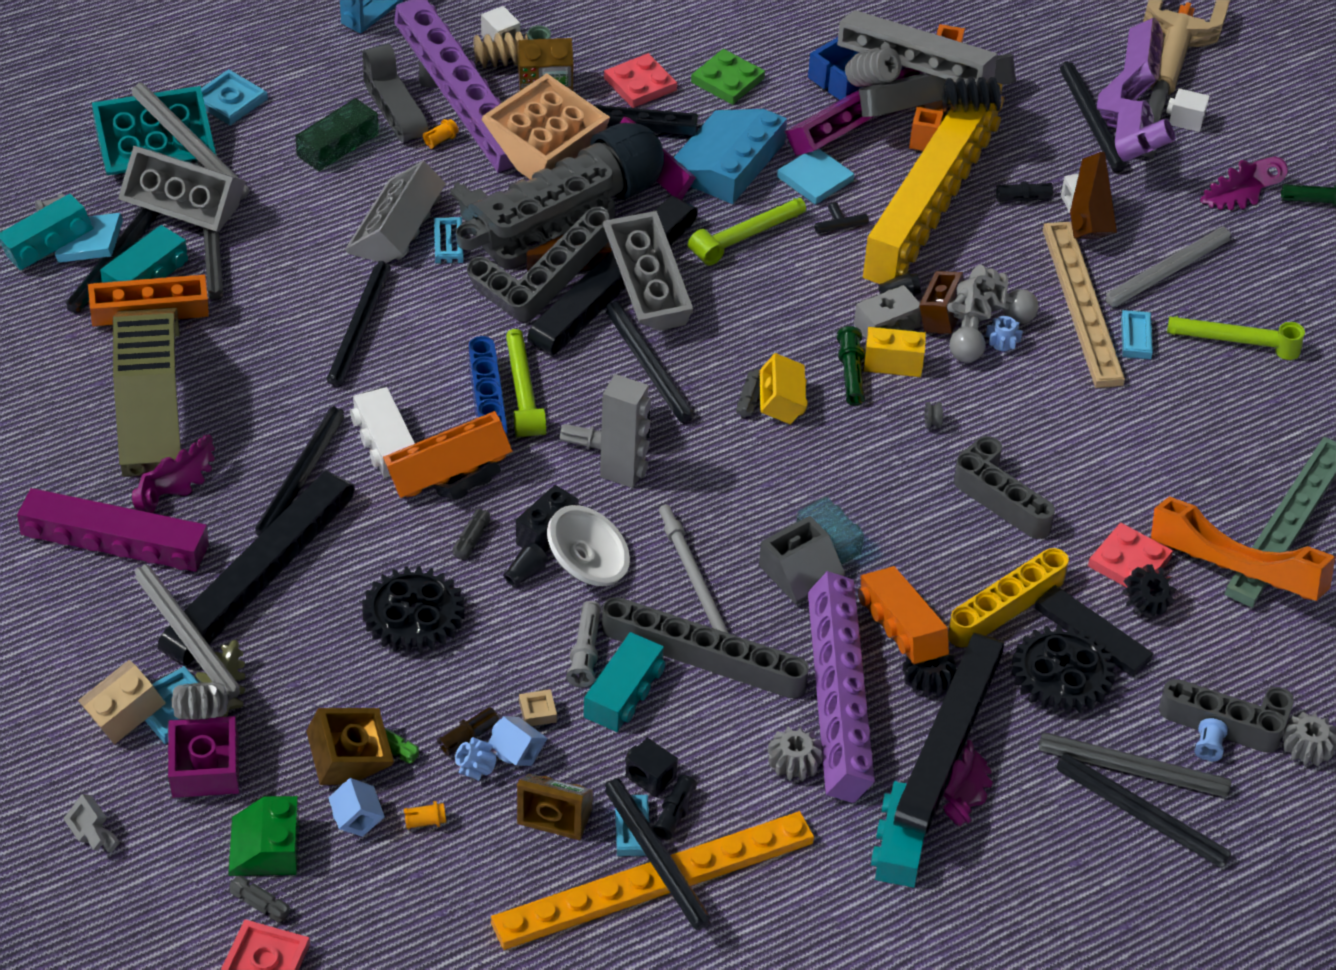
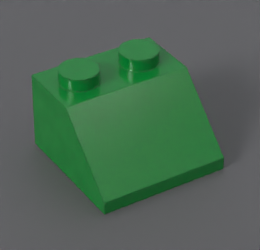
[228,796,300,876]

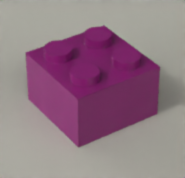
[168,716,239,798]

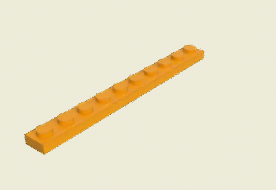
[491,811,814,950]

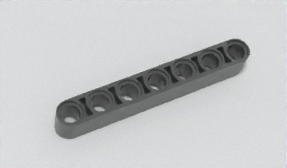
[859,54,1016,117]
[602,597,809,698]

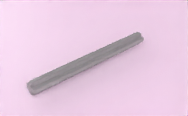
[132,83,249,200]
[1105,227,1231,307]
[135,564,240,700]

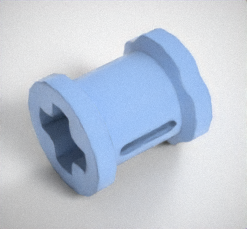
[1195,718,1228,762]

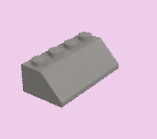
[118,146,246,232]
[345,160,446,264]
[603,211,693,331]

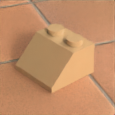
[78,660,166,745]

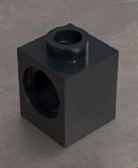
[625,737,678,798]

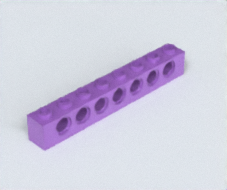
[394,0,515,173]
[808,571,875,803]

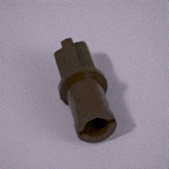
[437,707,499,756]

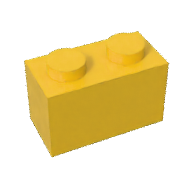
[864,327,926,377]
[759,353,808,425]

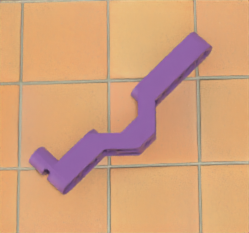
[1097,18,1175,162]

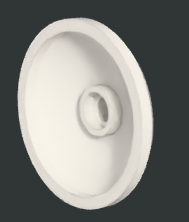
[547,505,630,586]

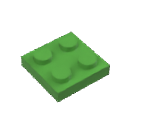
[691,49,765,105]

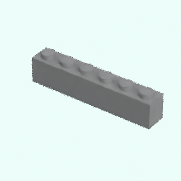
[837,10,997,84]

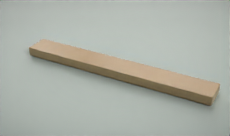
[1043,222,1125,388]

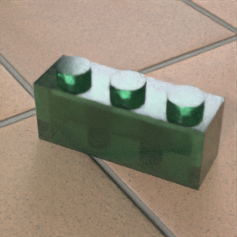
[295,98,379,172]

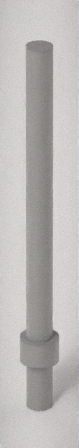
[659,504,728,633]

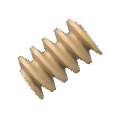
[473,31,528,68]

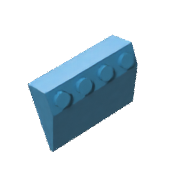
[674,109,787,204]

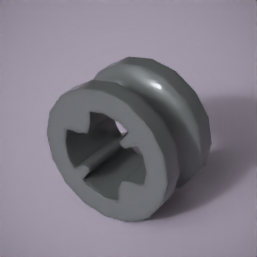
[924,402,943,428]

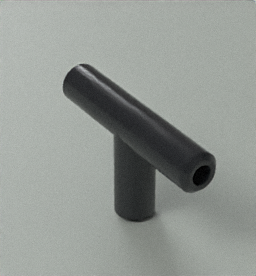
[814,202,869,234]

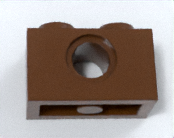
[919,271,964,334]

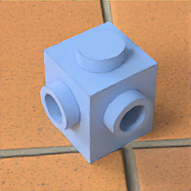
[488,716,548,766]
[328,778,385,837]

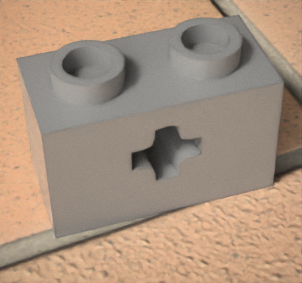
[854,285,921,339]

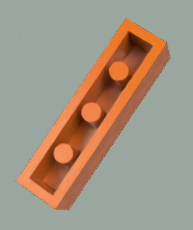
[88,274,209,326]
[383,411,513,498]
[858,566,949,664]

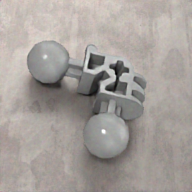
[947,265,1039,363]

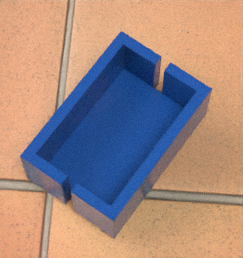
[808,37,862,100]

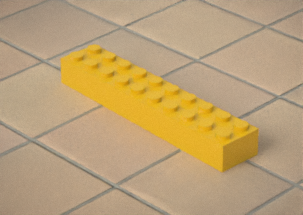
[863,83,1004,284]

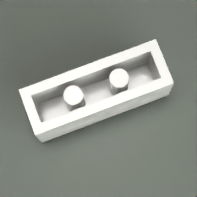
[350,387,415,478]

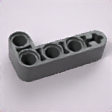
[362,43,429,143]
[953,436,1055,539]
[1159,679,1294,753]

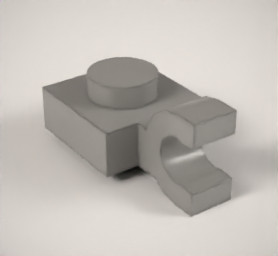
[63,794,120,852]

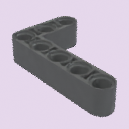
[467,207,611,322]

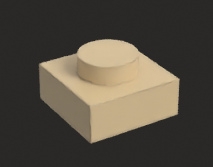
[519,689,557,726]

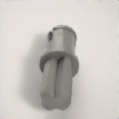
[560,424,601,450]

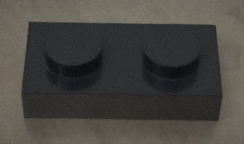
[434,461,501,500]

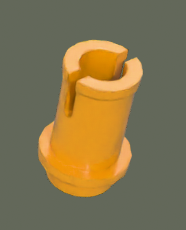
[423,119,459,149]
[404,801,447,830]

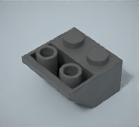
[759,516,846,605]

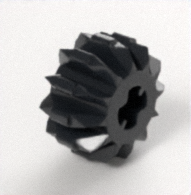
[1121,564,1177,618]
[902,655,957,697]

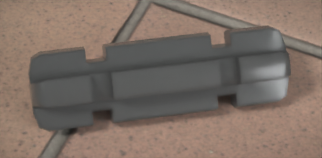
[736,369,760,418]
[453,508,490,560]
[229,876,290,923]

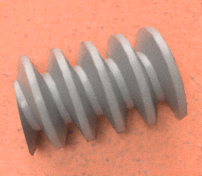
[845,48,901,87]

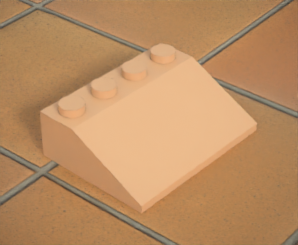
[482,73,610,180]

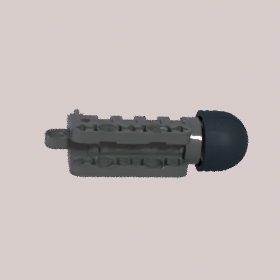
[450,123,664,269]

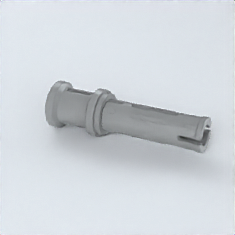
[566,601,602,687]

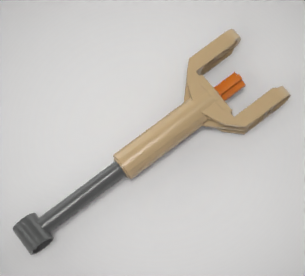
[1140,0,1230,159]

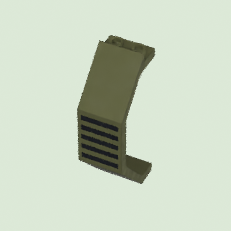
[113,308,181,477]

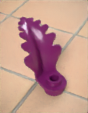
[1200,156,1288,210]
[132,434,215,513]
[942,740,993,827]

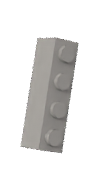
[600,374,651,488]

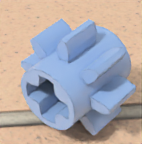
[986,316,1023,351]
[455,737,496,781]

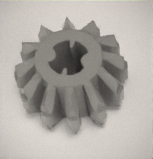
[171,682,228,720]
[1282,711,1336,767]
[768,726,823,782]

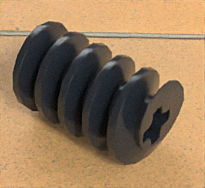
[942,77,1001,112]

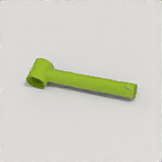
[688,197,806,266]
[1167,316,1305,360]
[506,329,546,437]

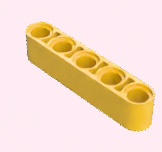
[948,548,1069,647]

